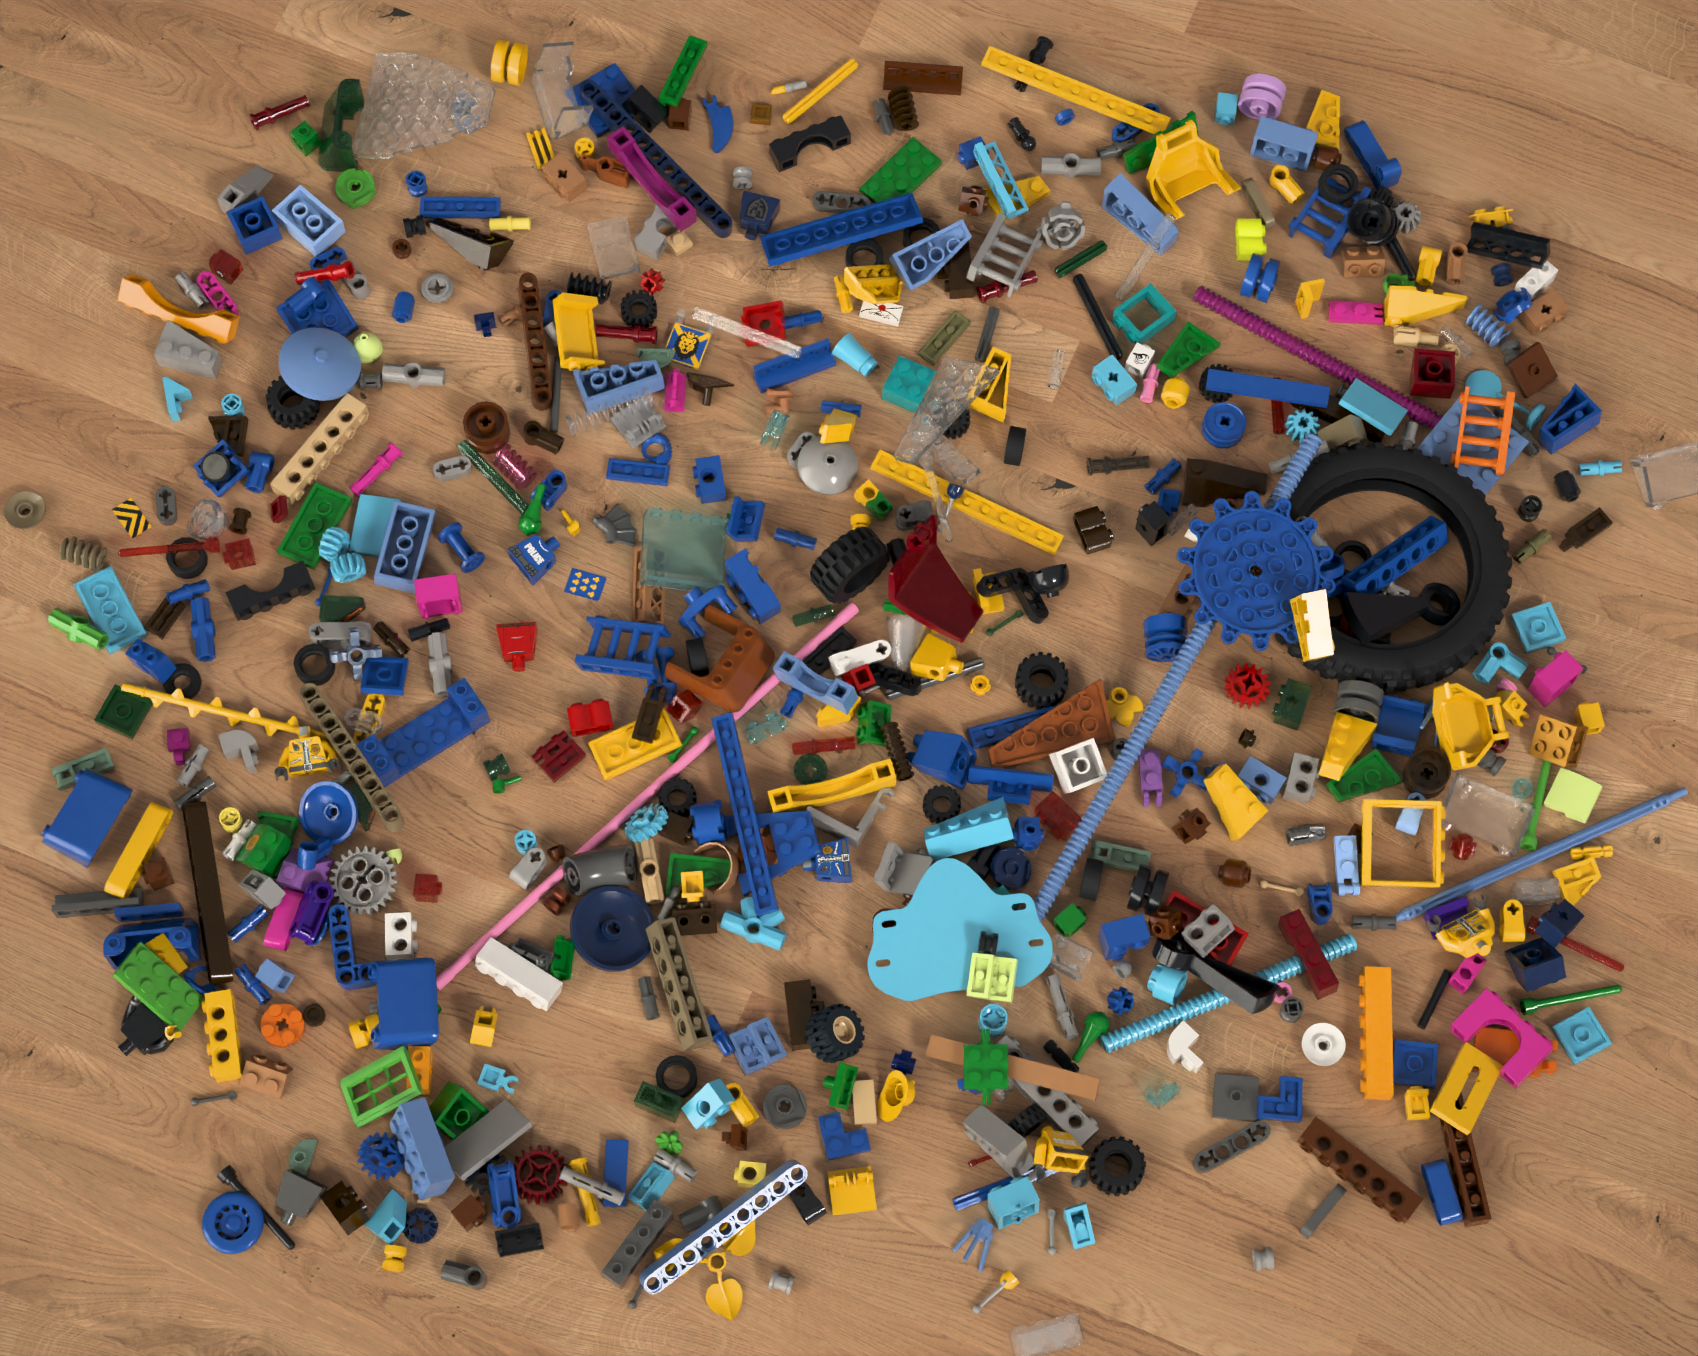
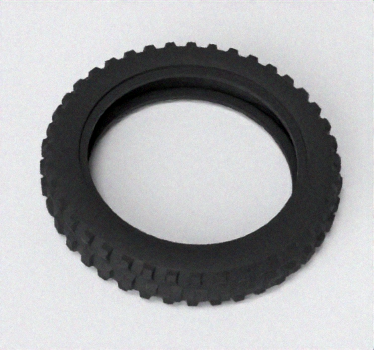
[1250,443,1512,692]

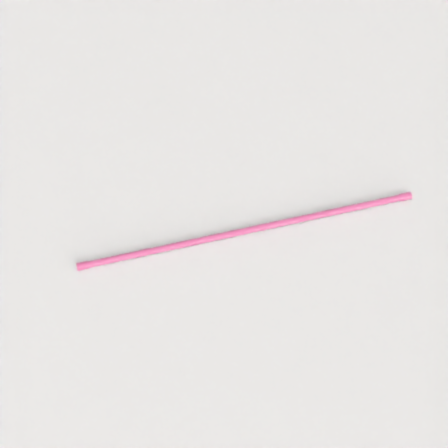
[436,602,859,991]

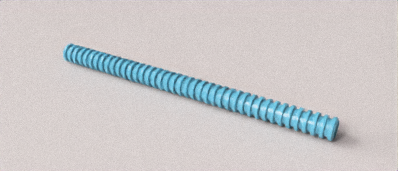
[1100,933,1357,1054]

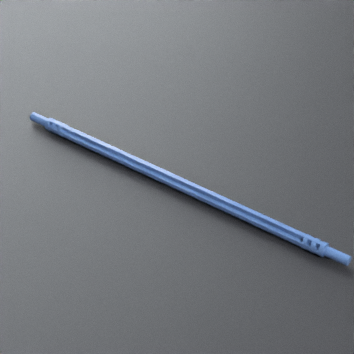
[1387,787,1688,925]

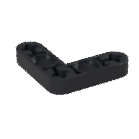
[976,568,1049,624]

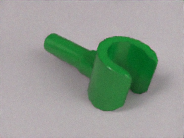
[493,776,522,794]

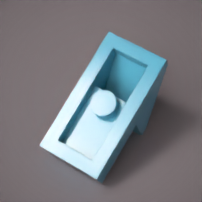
[162,377,193,422]
[1063,1202,1095,1250]

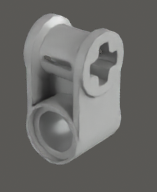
[509,848,547,890]

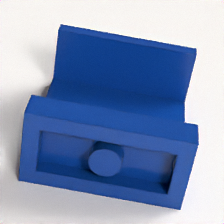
[1372,695,1426,757]

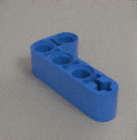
[1344,120,1402,189]
[328,904,377,990]

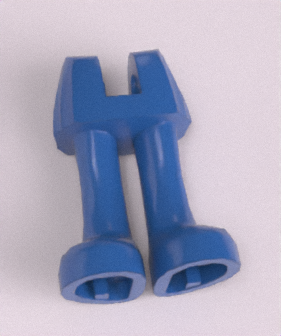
[635,647,677,706]

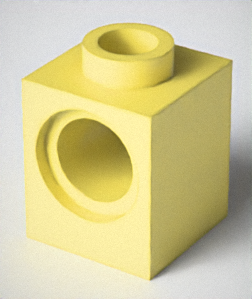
[734,1161,767,1188]

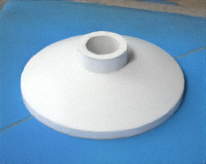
[1302,1023,1346,1066]

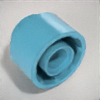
[1147,964,1188,1005]

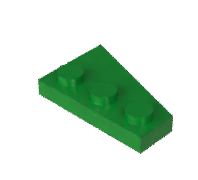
[257,810,299,879]
[665,853,731,896]

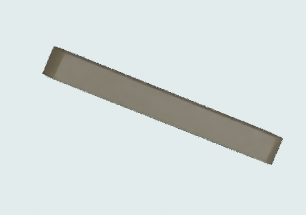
[299,683,404,832]

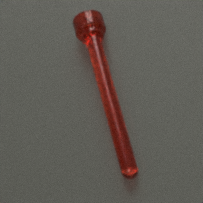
[118,536,220,557]
[1525,916,1624,972]

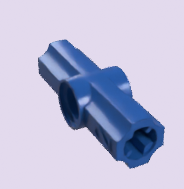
[191,597,216,662]

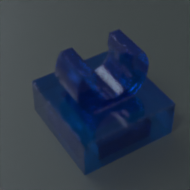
[474,312,497,337]

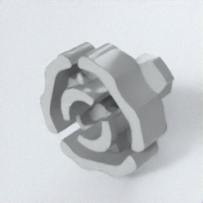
[1036,201,1086,250]

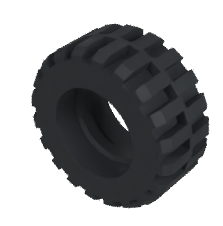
[810,527,890,604]

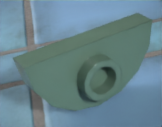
[637,347,676,369]
[289,1139,318,1176]

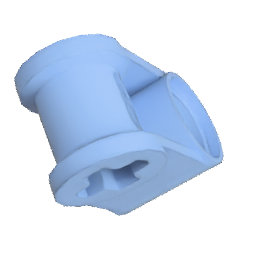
[1395,792,1426,836]

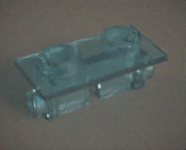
[742,711,787,745]

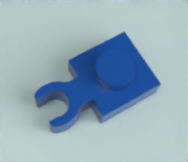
[1158,489,1181,523]

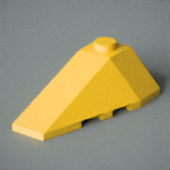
[1383,286,1467,327]

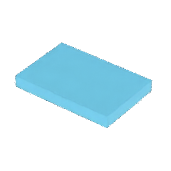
[1338,378,1408,436]
[349,494,401,557]

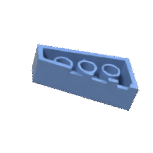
[1102,173,1179,256]
[573,360,665,415]

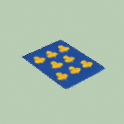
[564,568,606,601]

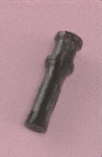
[1086,456,1150,476]

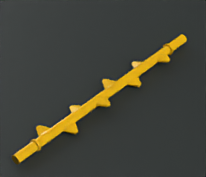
[121,682,327,741]

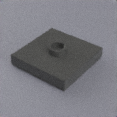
[1212,1073,1259,1122]

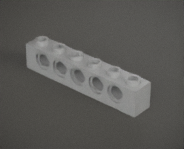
[997,1035,1099,1147]

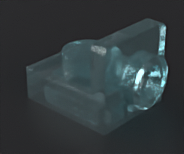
[1145,1082,1180,1109]

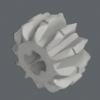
[1391,200,1421,234]

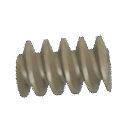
[59,536,107,571]

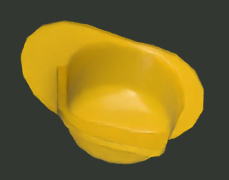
[877,1070,915,1122]

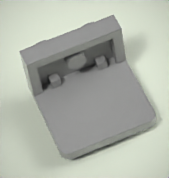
[874,842,934,895]

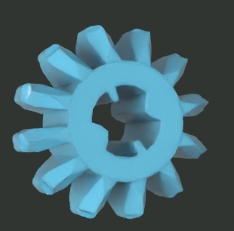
[1285,408,1320,444]
[318,526,351,562]
[330,553,366,583]

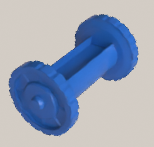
[438,522,485,573]

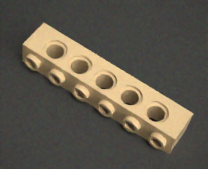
[270,393,369,505]

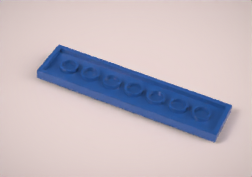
[759,193,923,267]

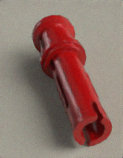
[294,261,355,285]

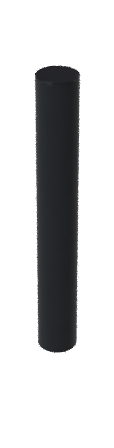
[1417,969,1452,1030]

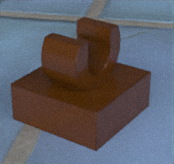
[722,1124,748,1151]

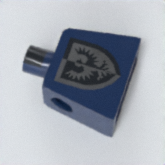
[740,191,780,240]

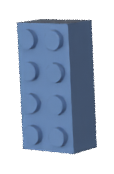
[374,501,435,594]
[390,1097,455,1201]

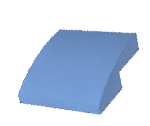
[727,1017,787,1076]

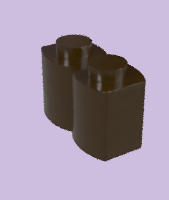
[1073,506,1114,555]

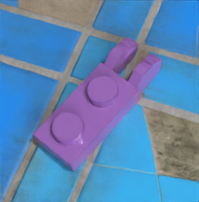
[1138,749,1163,807]

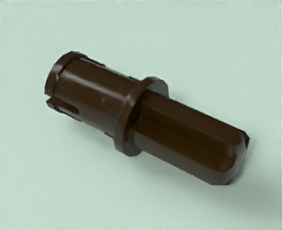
[373,621,410,658]

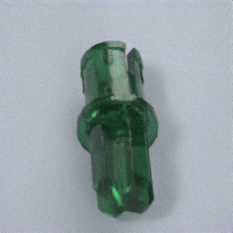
[792,603,834,627]

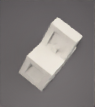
[1167,1021,1204,1074]

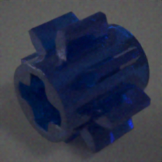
[891,1049,916,1076]

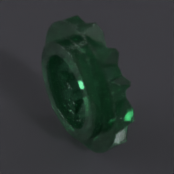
[794,754,827,785]

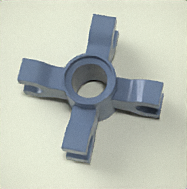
[329,627,382,681]

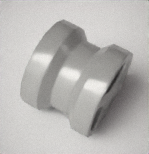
[733,167,752,190]
[1252,1247,1274,1272]

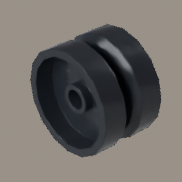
[1127,864,1169,916]

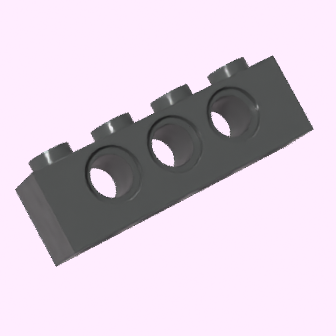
[601,1199,674,1290]

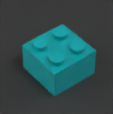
[882,355,936,415]

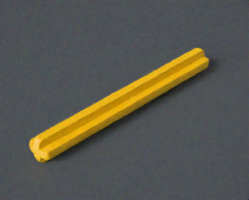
[782,58,858,124]

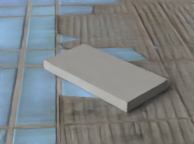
[444,1100,532,1181]

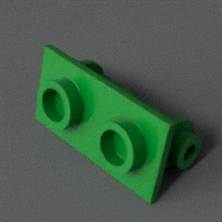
[549,935,575,981]

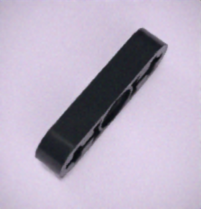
[869,663,922,696]

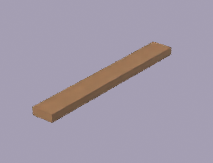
[926,1034,1101,1101]

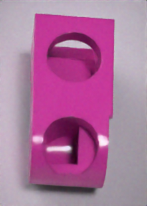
[1448,953,1487,994]

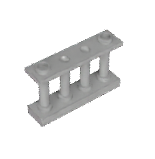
[966,213,1043,297]

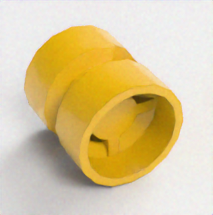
[348,1012,379,1049]

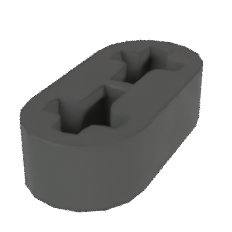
[156,486,177,526]

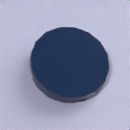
[990,847,1031,890]

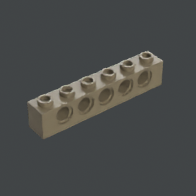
[645,917,713,1051]

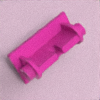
[664,369,686,412]

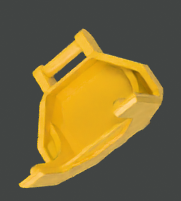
[1146,120,1241,221]
[1432,682,1510,770]

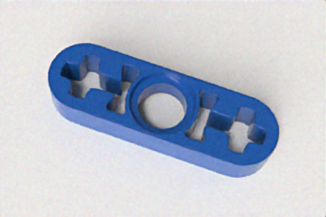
[1111,103,1160,143]

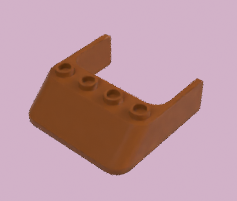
[665,604,775,712]

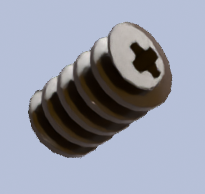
[888,86,919,131]

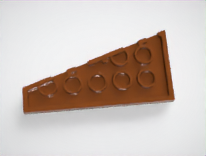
[987,679,1115,768]

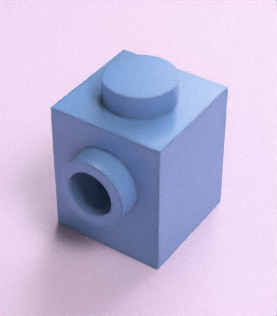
[255,958,296,993]

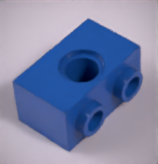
[692,455,726,504]
[125,638,177,684]

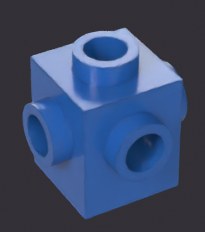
[1012,817,1044,851]

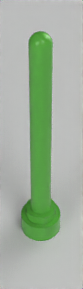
[1519,760,1551,851]

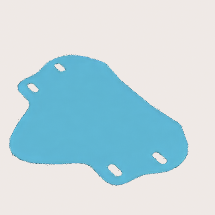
[867,858,1053,1001]

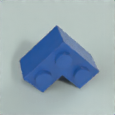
[1098,914,1151,961]

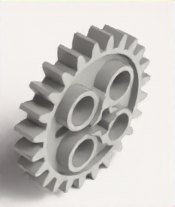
[329,846,399,916]

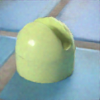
[385,848,402,864]

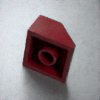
[1410,348,1455,399]

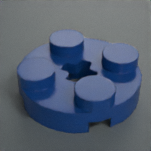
[1492,287,1532,324]

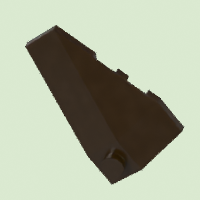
[1182,458,1267,507]

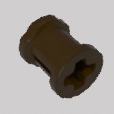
[229,508,252,535]

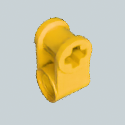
[1499,899,1525,942]

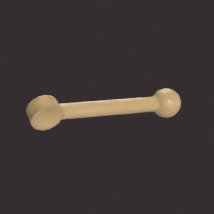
[1260,880,1304,897]

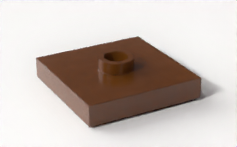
[1506,342,1558,398]

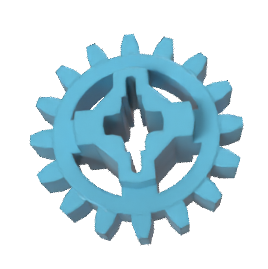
[624,803,669,843]

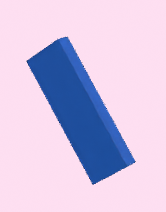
[606,458,670,486]
[114,903,184,922]
[603,1140,629,1207]

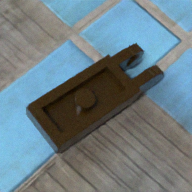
[632,683,667,745]

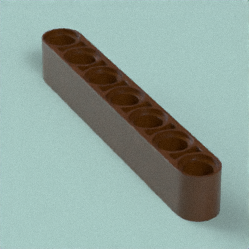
[518,273,552,411]

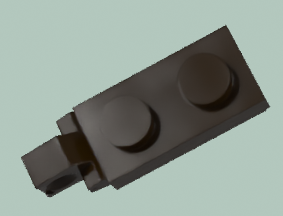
[1559,507,1613,552]

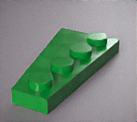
[1123,111,1199,174]

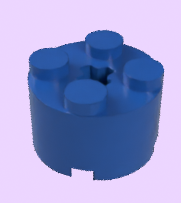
[690,800,727,845]

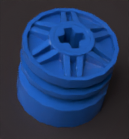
[1143,613,1188,662]

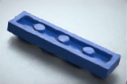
[420,196,501,219]

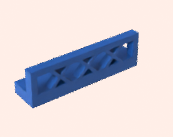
[753,338,836,394]

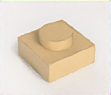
[666,230,693,257]

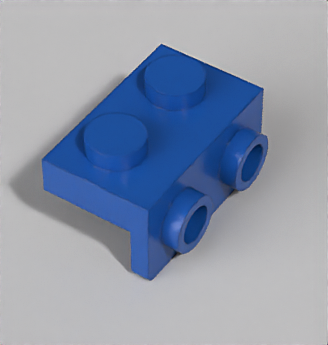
[726,496,766,542]

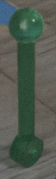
[986,610,1024,636]

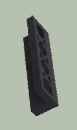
[1466,222,1550,270]

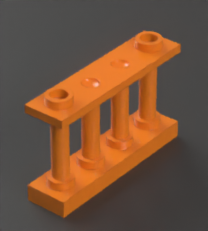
[1450,386,1515,476]

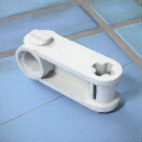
[828,640,891,677]

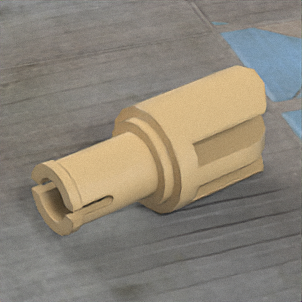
[1393,325,1439,347]

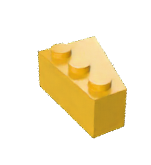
[967,347,1011,423]
[1318,712,1377,781]
[1203,763,1268,841]

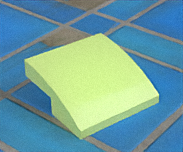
[1544,768,1603,823]
[966,953,1018,1003]

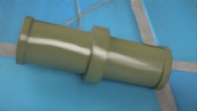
[1512,529,1552,564]

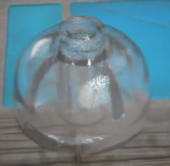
[187,499,228,541]

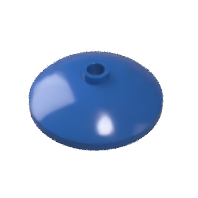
[299,781,358,845]

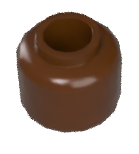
[1311,144,1342,171]
[1218,859,1251,888]

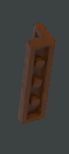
[883,61,963,96]

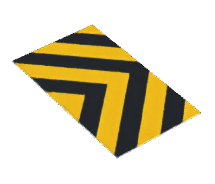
[112,498,151,539]

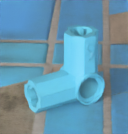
[1472,642,1529,684]

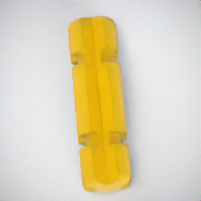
[1570,844,1613,860]

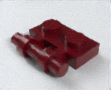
[531,730,586,783]

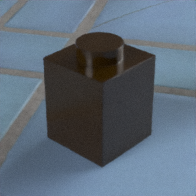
[660,811,693,846]

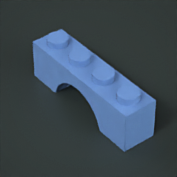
[773,651,858,714]

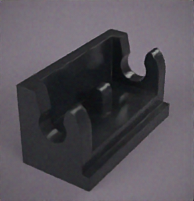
[621,84,669,133]
[495,1223,544,1258]

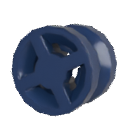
[1491,263,1514,287]

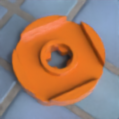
[260,1003,305,1048]

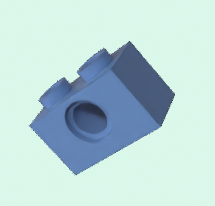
[1238,756,1287,804]

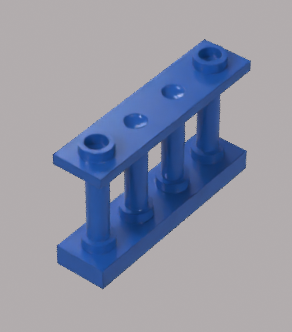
[1288,172,1372,259]
[574,615,671,680]

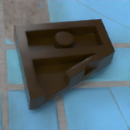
[208,416,249,457]

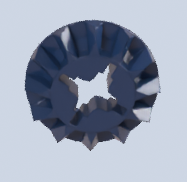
[403,1208,438,1244]

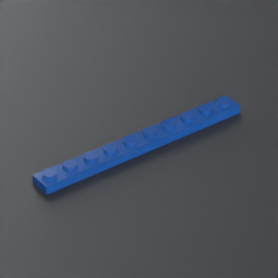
[711,712,779,916]

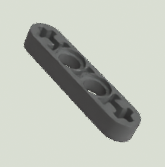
[1193,1121,1270,1173]

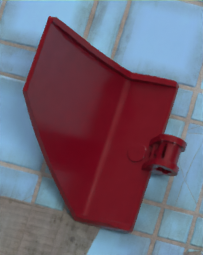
[888,514,984,643]

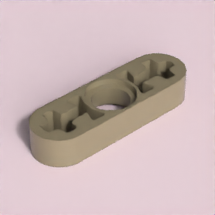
[1241,178,1275,230]

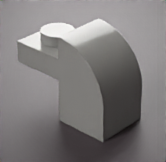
[218,730,260,774]

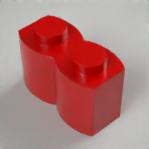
[567,699,613,737]

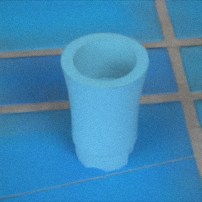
[832,333,878,376]

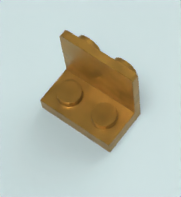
[1529,715,1588,767]

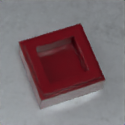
[270,495,288,523]

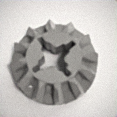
[421,273,454,304]

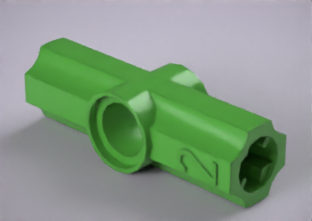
[48,608,109,650]

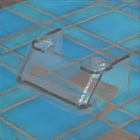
[531,42,593,140]

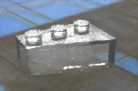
[1009,1312,1084,1356]

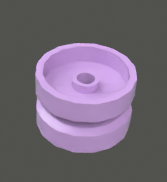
[1238,74,1287,121]

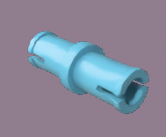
[1579,460,1622,476]

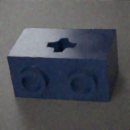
[1535,899,1585,948]

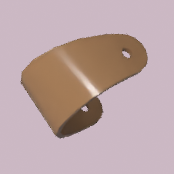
[694,842,741,896]

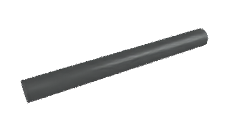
[550,356,562,433]

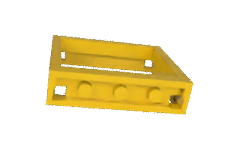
[1361,799,1445,888]

